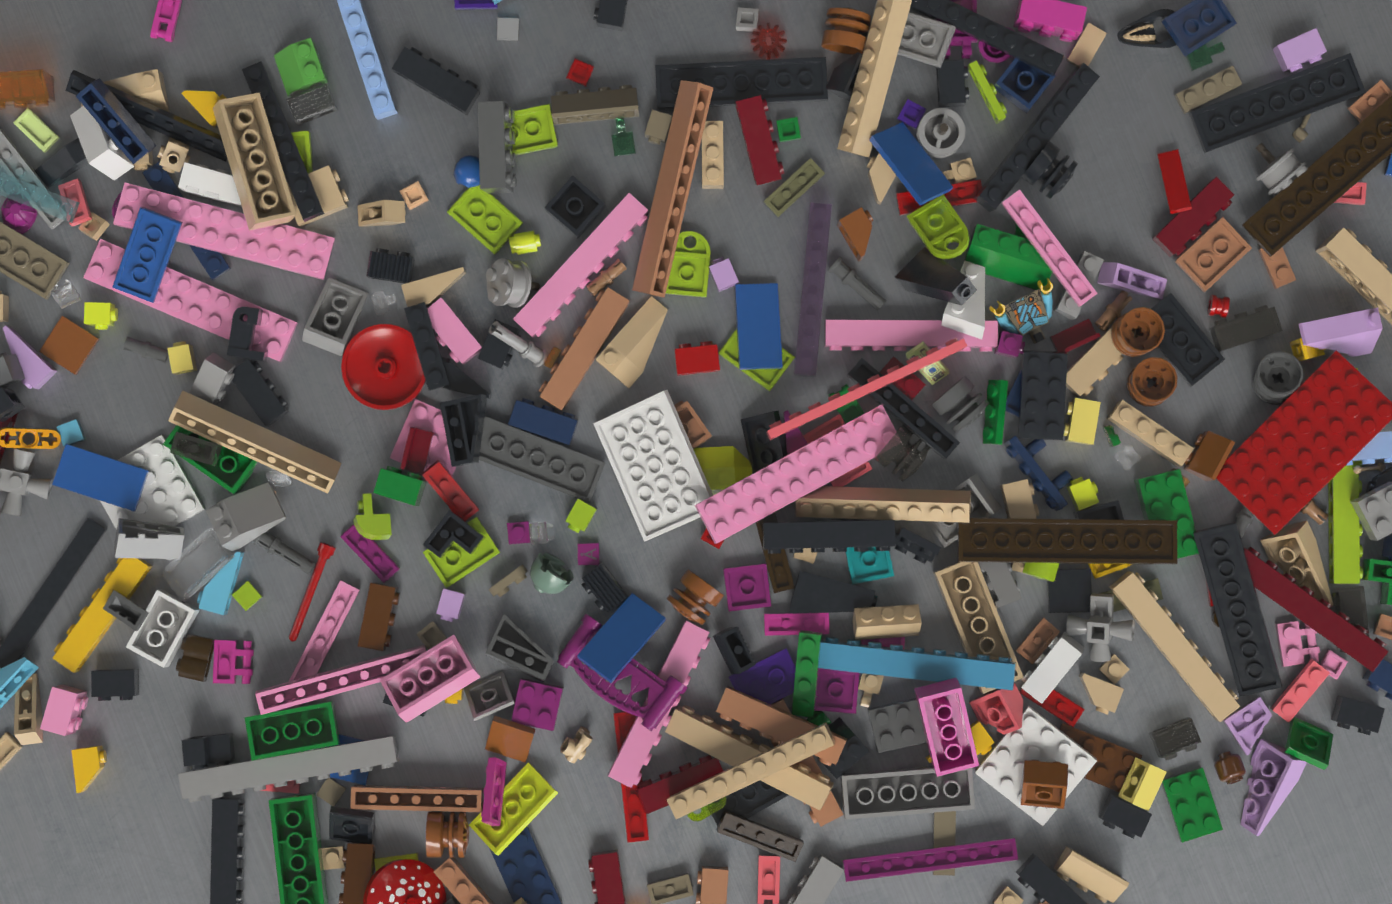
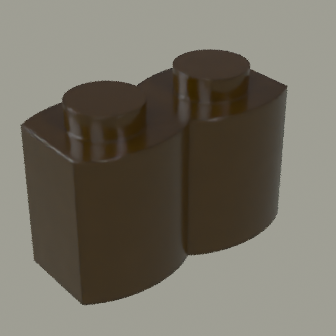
[176,634,216,682]

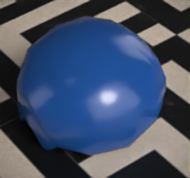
[453,155,480,188]

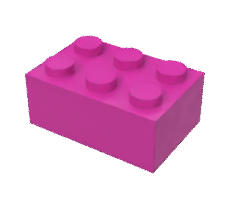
[1013,0,1087,42]

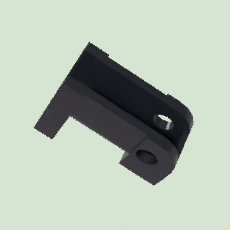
[227,307,268,362]

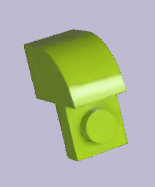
[353,493,392,540]

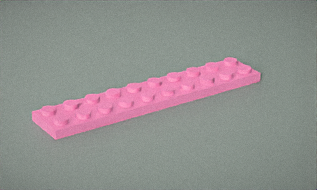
[113,182,335,280]
[83,239,298,362]
[695,405,902,544]

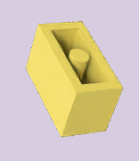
[1063,398,1101,445]
[1118,758,1166,811]

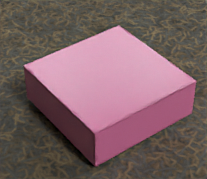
[1320,650,1348,680]

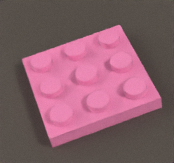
[390,399,456,477]

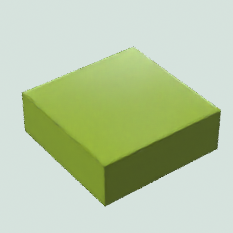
[232,581,263,611]

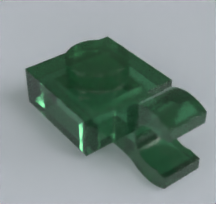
[1186,42,1225,71]
[611,117,636,157]

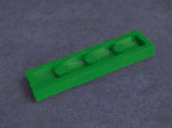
[792,630,822,718]

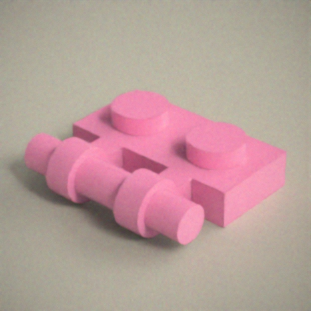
[1275,621,1320,667]

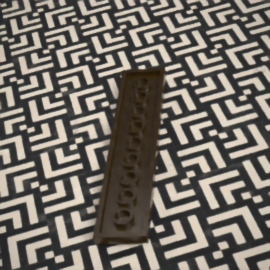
[1242,96,1392,257]
[958,518,1178,565]

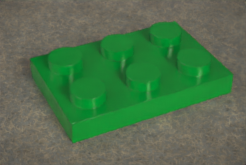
[1162,767,1223,843]

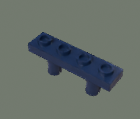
[1004,436,1073,511]

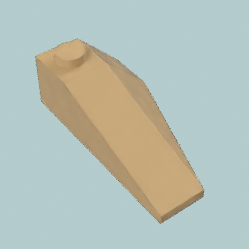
[81,69,170,112]
[1260,521,1333,605]

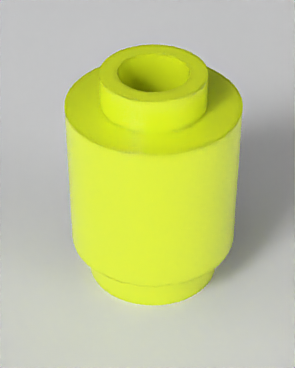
[509,230,541,255]

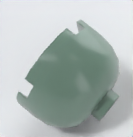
[530,552,574,594]

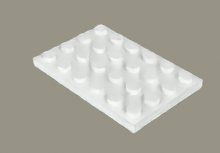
[593,390,713,542]

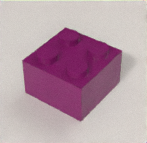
[511,678,564,731]

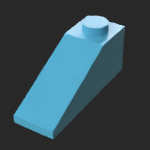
[197,551,244,615]
[0,657,39,709]

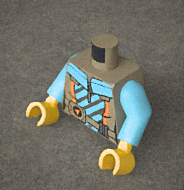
[989,278,1053,344]

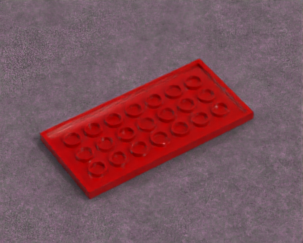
[1216,350,1392,535]

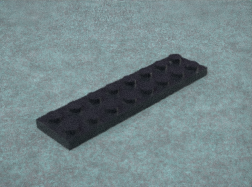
[1190,53,1366,154]
[655,57,828,109]
[1193,521,1282,697]

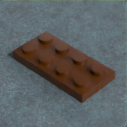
[1059,722,1143,792]

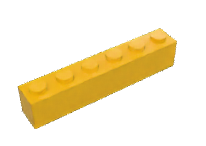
[53,558,153,673]

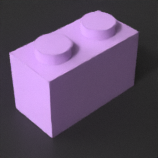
[1273,28,1327,73]

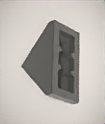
[103,590,149,631]

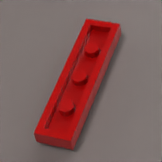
[896,179,982,216]

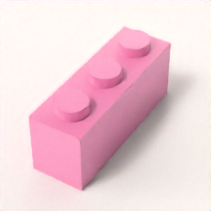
[427,298,482,365]

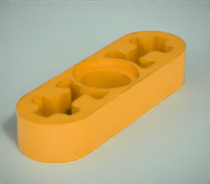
[0,427,61,449]

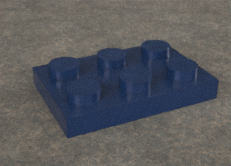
[1161,0,1237,57]

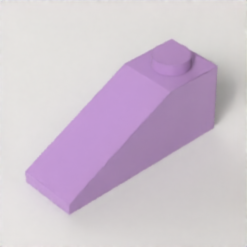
[1097,262,1167,300]
[3,325,57,389]

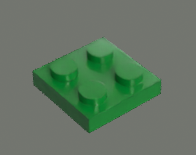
[1285,717,1334,770]

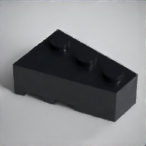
[440,394,487,467]

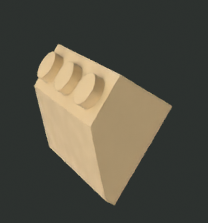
[1054,846,1129,903]

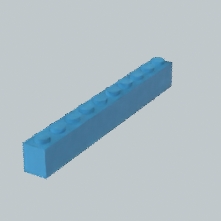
[819,637,1016,690]

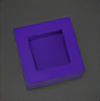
[897,99,926,129]

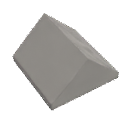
[464,671,516,721]

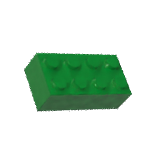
[1134,469,1199,559]
[244,701,340,761]

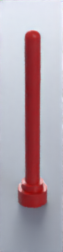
[289,542,336,642]

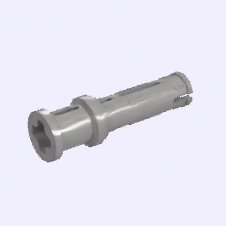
[489,321,548,367]

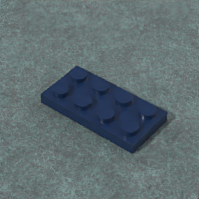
[489,825,562,904]

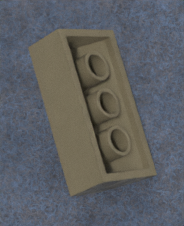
[551,85,639,125]

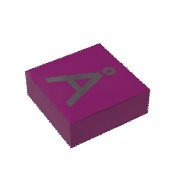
[577,543,600,565]

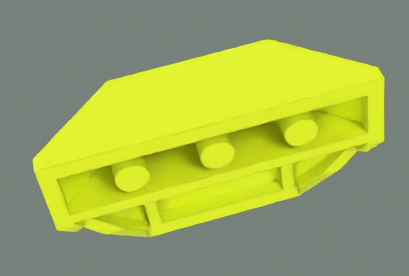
[694,446,753,490]

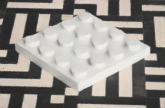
[101,435,205,530]
[975,705,1097,826]

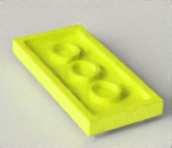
[469,762,558,856]

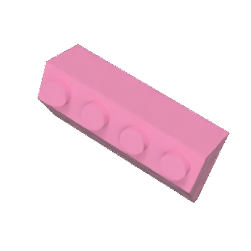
[380,635,480,723]

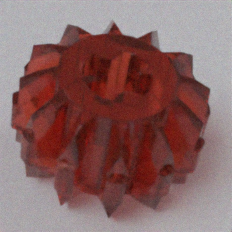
[750,23,787,60]

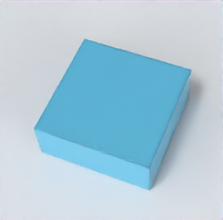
[56,419,86,447]

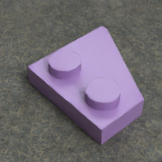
[1223,696,1272,755]

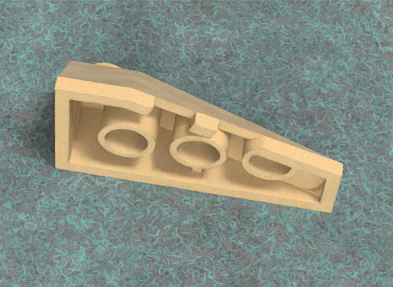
[596,296,668,389]

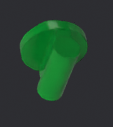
[806,711,831,726]

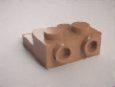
[674,401,712,450]

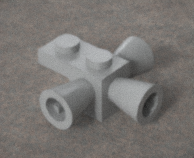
[0,449,53,516]
[1066,593,1135,662]

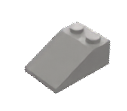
[302,277,368,357]
[926,473,1002,548]
[206,482,287,552]

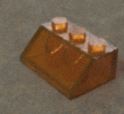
[0,69,55,110]

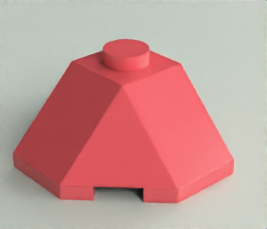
[969,683,1023,735]

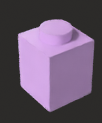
[709,257,739,292]
[436,588,466,622]

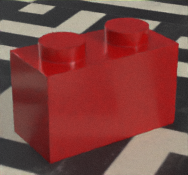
[675,341,720,376]

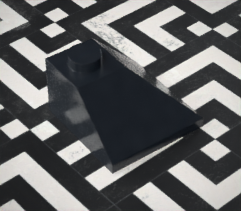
[826,52,863,101]

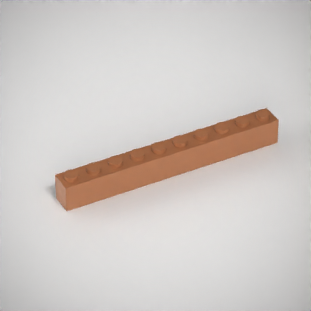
[632,80,713,298]

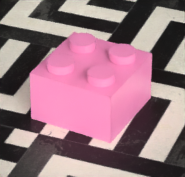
[40,684,88,736]

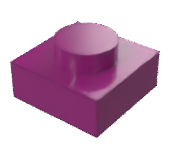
[507,521,531,545]

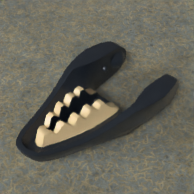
[1117,9,1177,48]

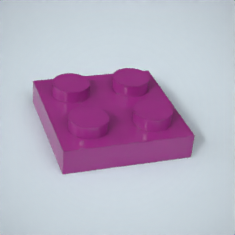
[723,564,771,612]
[815,668,859,714]

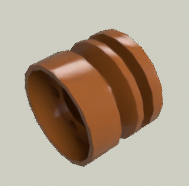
[821,8,871,55]
[1111,307,1165,357]
[1127,357,1178,407]
[666,569,724,625]
[426,811,469,858]

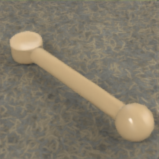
[1353,463,1386,474]

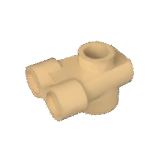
[560,726,593,763]

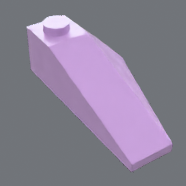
[1299,308,1383,357]
[1241,739,1307,836]

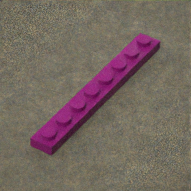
[843,838,1018,882]

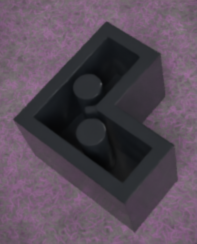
[423,510,485,558]
[181,733,235,770]

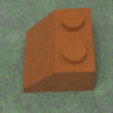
[837,207,873,262]
[1184,431,1235,481]
[1021,760,1068,809]

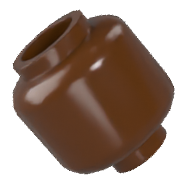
[1214,751,1246,785]

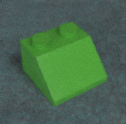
[274,38,328,96]

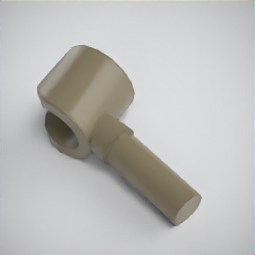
[1292,114,1311,143]

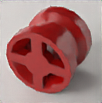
[1207,294,1230,318]

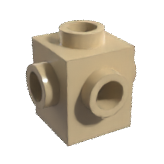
[157,137,190,173]

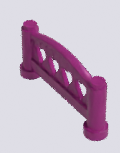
[557,613,688,731]

